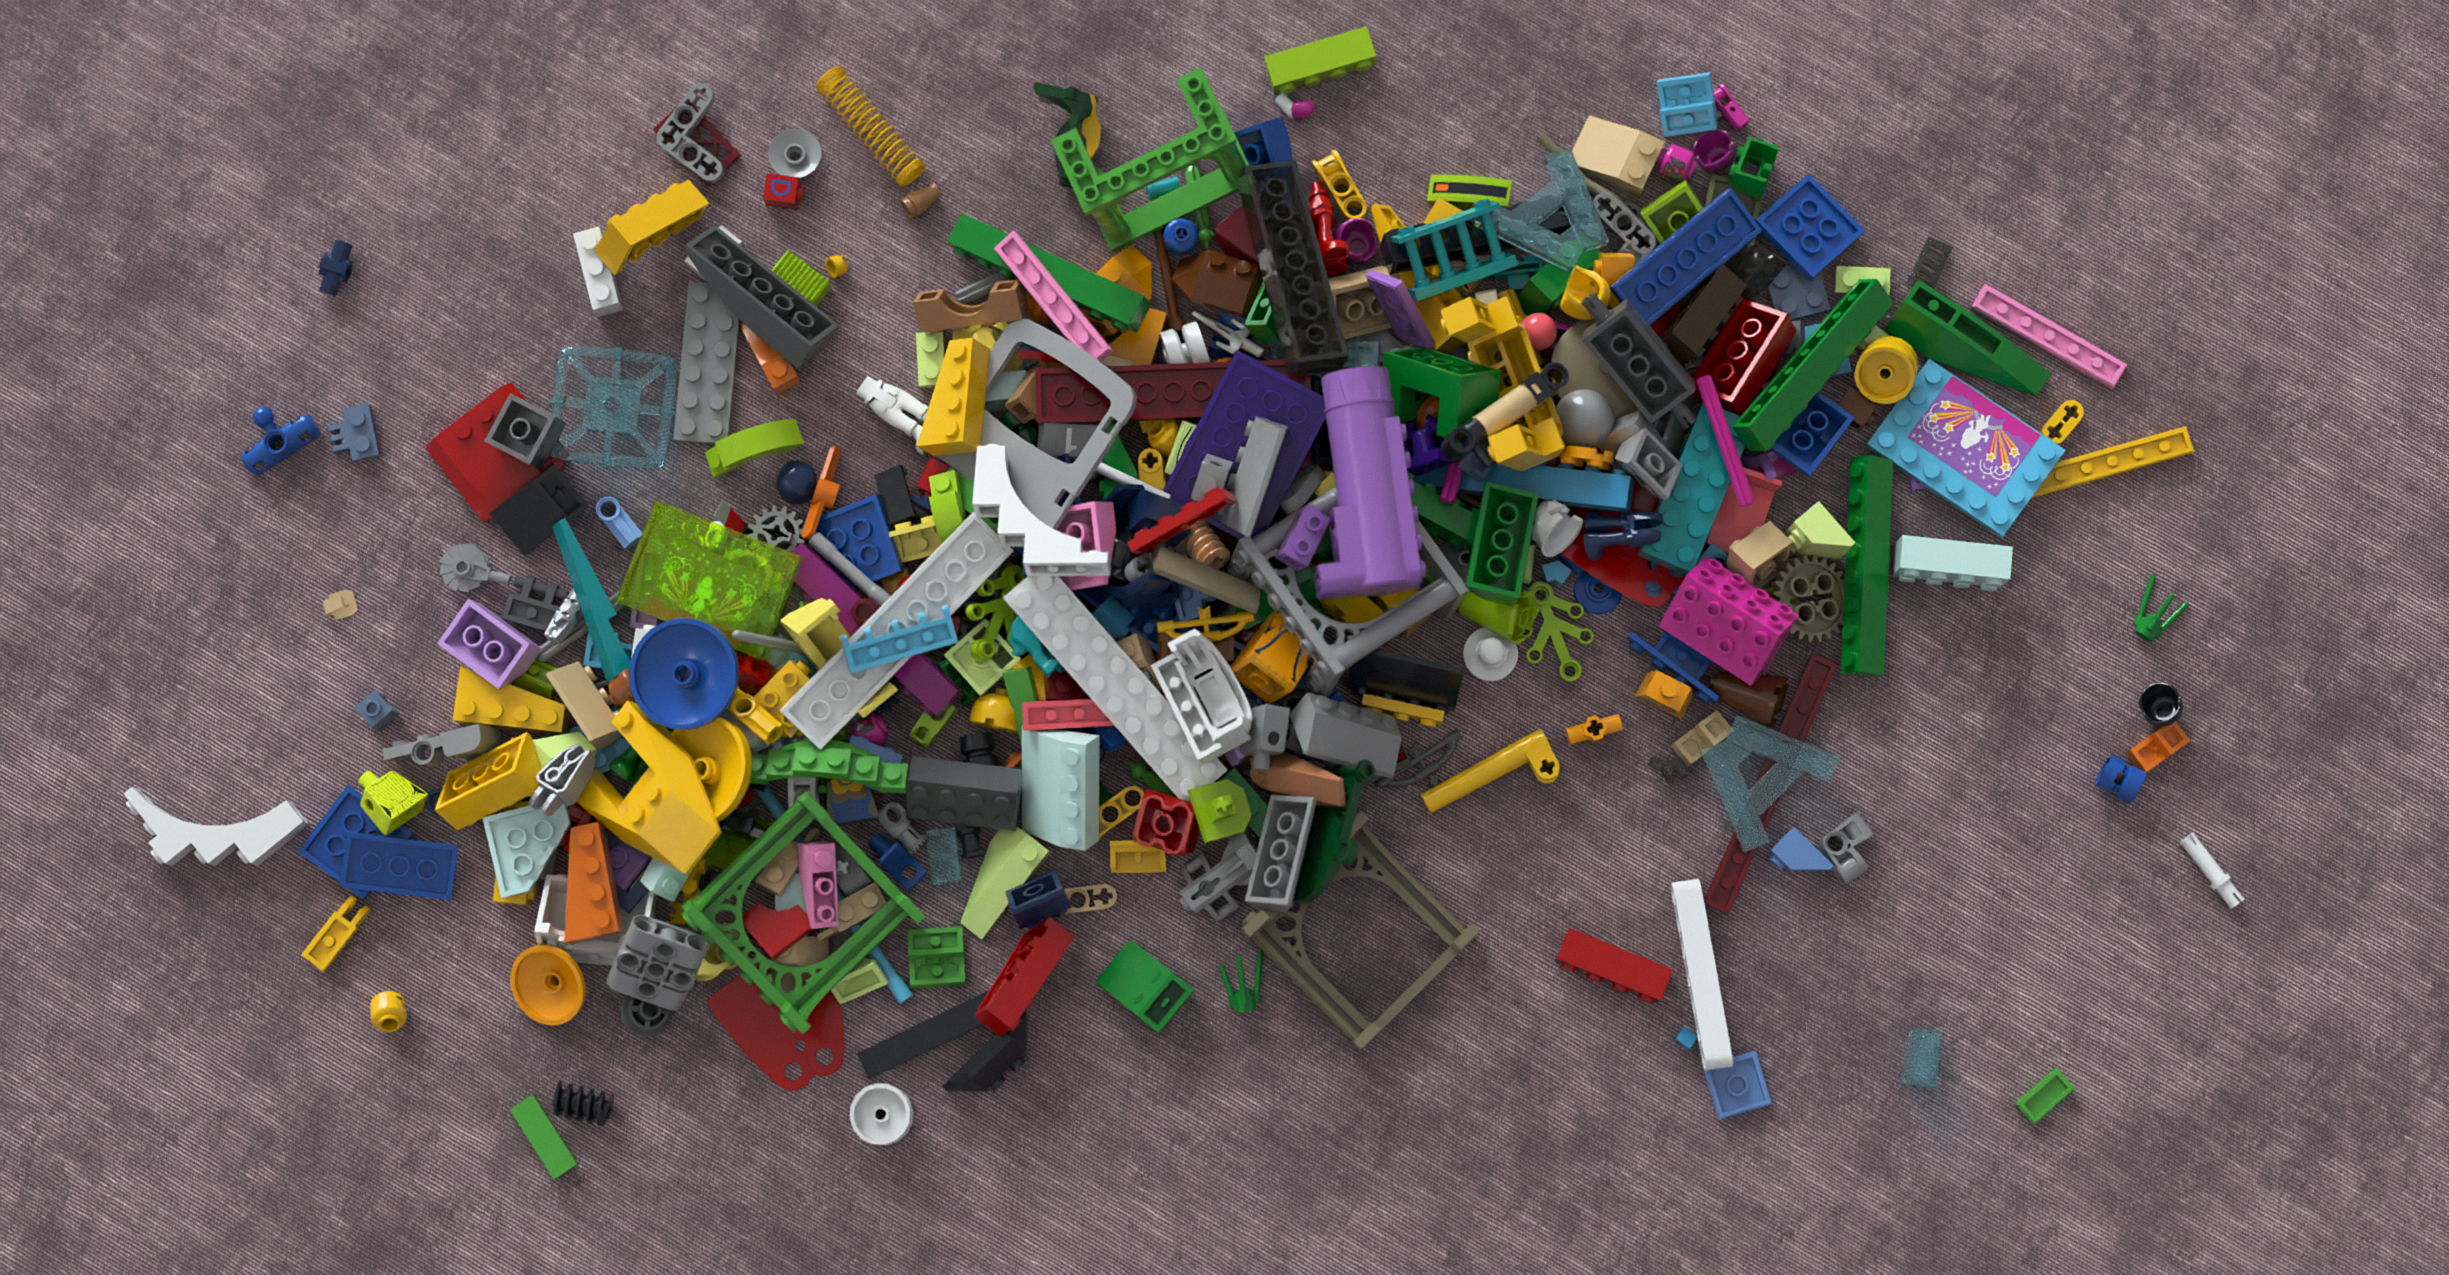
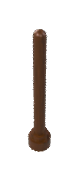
[1154,228,1187,336]

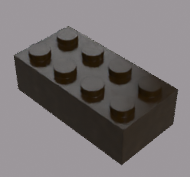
[1659,264,1747,369]

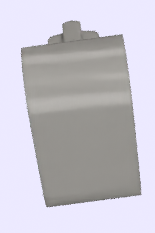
[835,843,872,897]

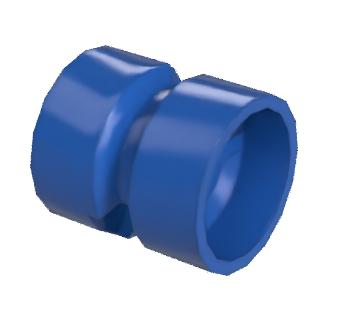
[2094,754,2146,804]

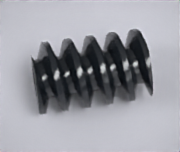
[552,1081,614,1127]

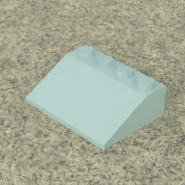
[1022,726,1099,851]

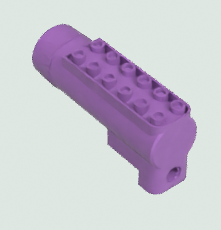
[1313,366,1426,600]

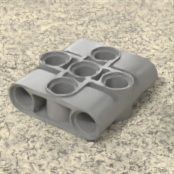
[606,915,710,1011]

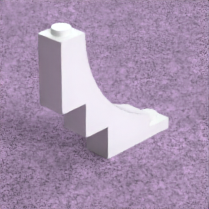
[973,444,1111,576]

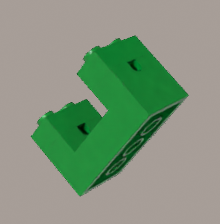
[1383,347,1501,444]

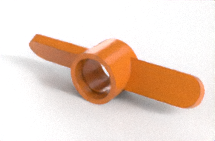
[801,446,841,540]

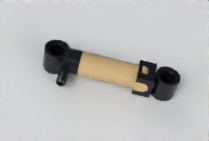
[1441,362,1569,468]

